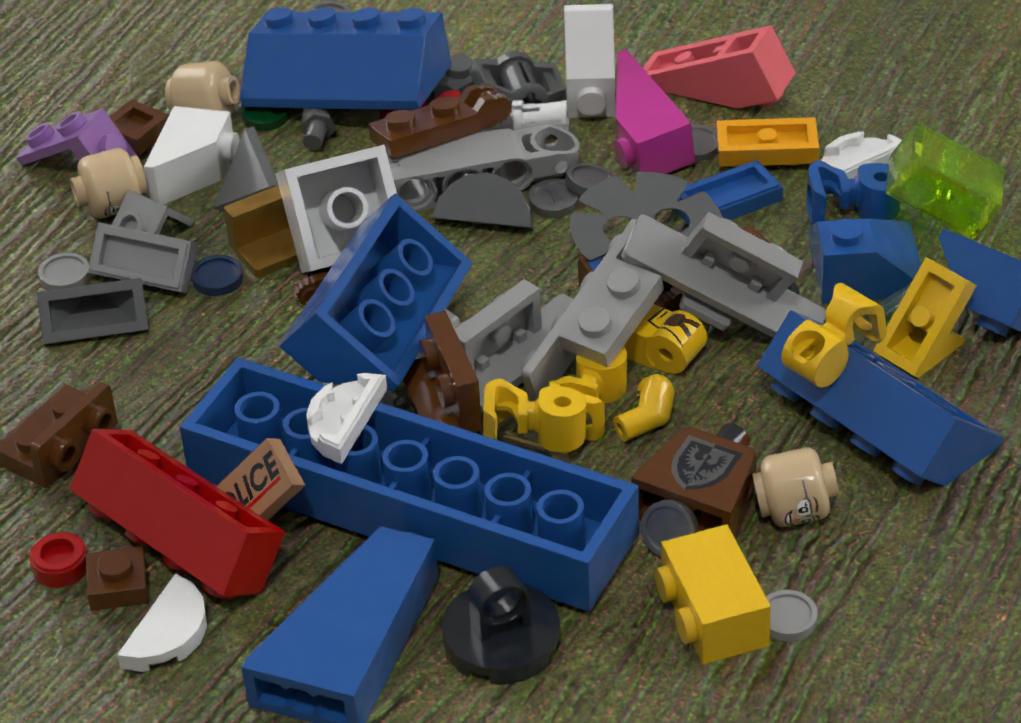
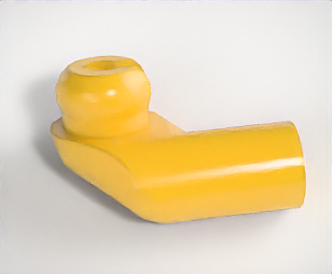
[613,374,675,442]

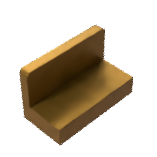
[223,185,298,278]

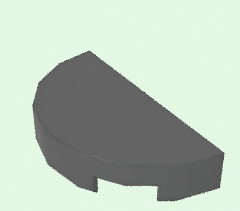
[432,173,534,230]

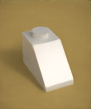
[564,4,616,118]
[144,106,240,205]

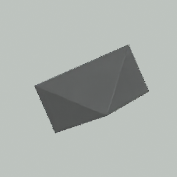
[214,127,278,211]
[36,278,149,345]

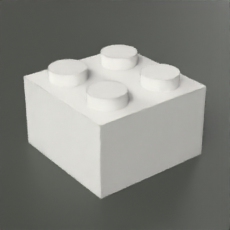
[276,145,397,273]

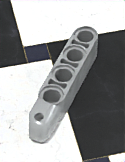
[387,124,580,212]

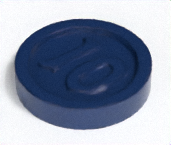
[191,255,243,296]

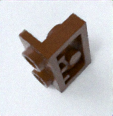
[401,311,482,432]
[0,382,118,488]

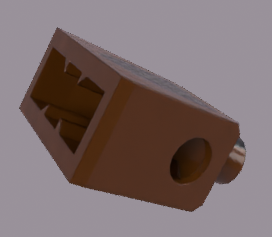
[631,423,757,540]

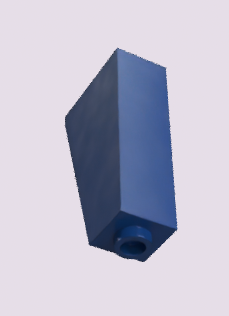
[241,526,439,723]

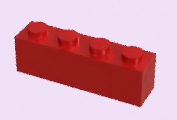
[70,429,285,600]

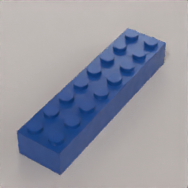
[180,357,639,612]

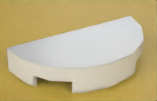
[821,132,910,179]
[306,373,387,464]
[117,573,207,672]

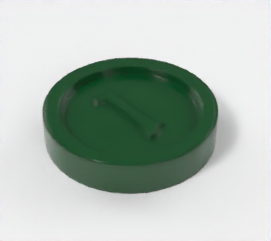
[241,107,290,131]

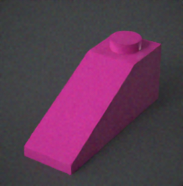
[613,49,695,175]

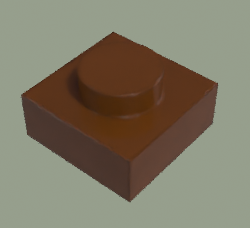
[110,99,169,155]
[86,546,149,611]

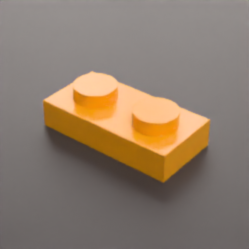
[716,117,819,167]

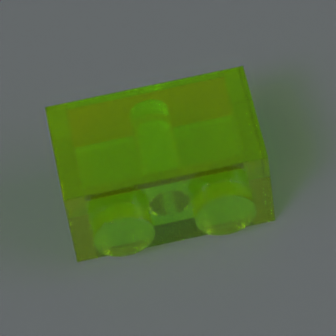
[885,122,1004,239]

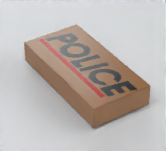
[217,438,305,520]

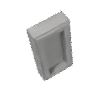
[88,222,198,293]

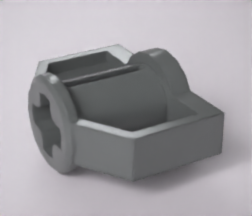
[470,51,566,105]

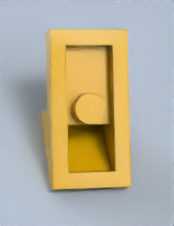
[873,257,977,378]

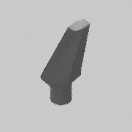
[301,108,337,150]

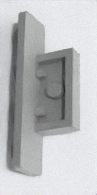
[622,212,826,338]
[521,219,664,401]
[454,279,573,413]

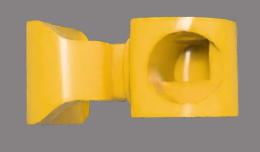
[781,283,887,388]
[549,346,627,441]
[483,378,587,453]

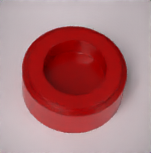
[29,532,87,588]

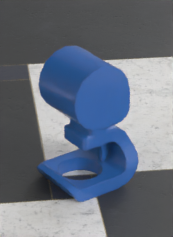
[805,160,903,226]

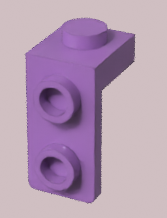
[16,108,136,165]

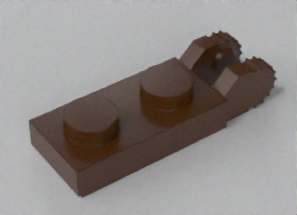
[368,82,513,158]

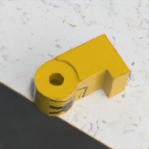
[624,304,708,374]

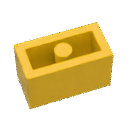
[654,524,771,665]

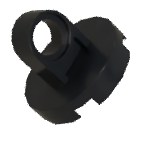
[441,566,561,685]

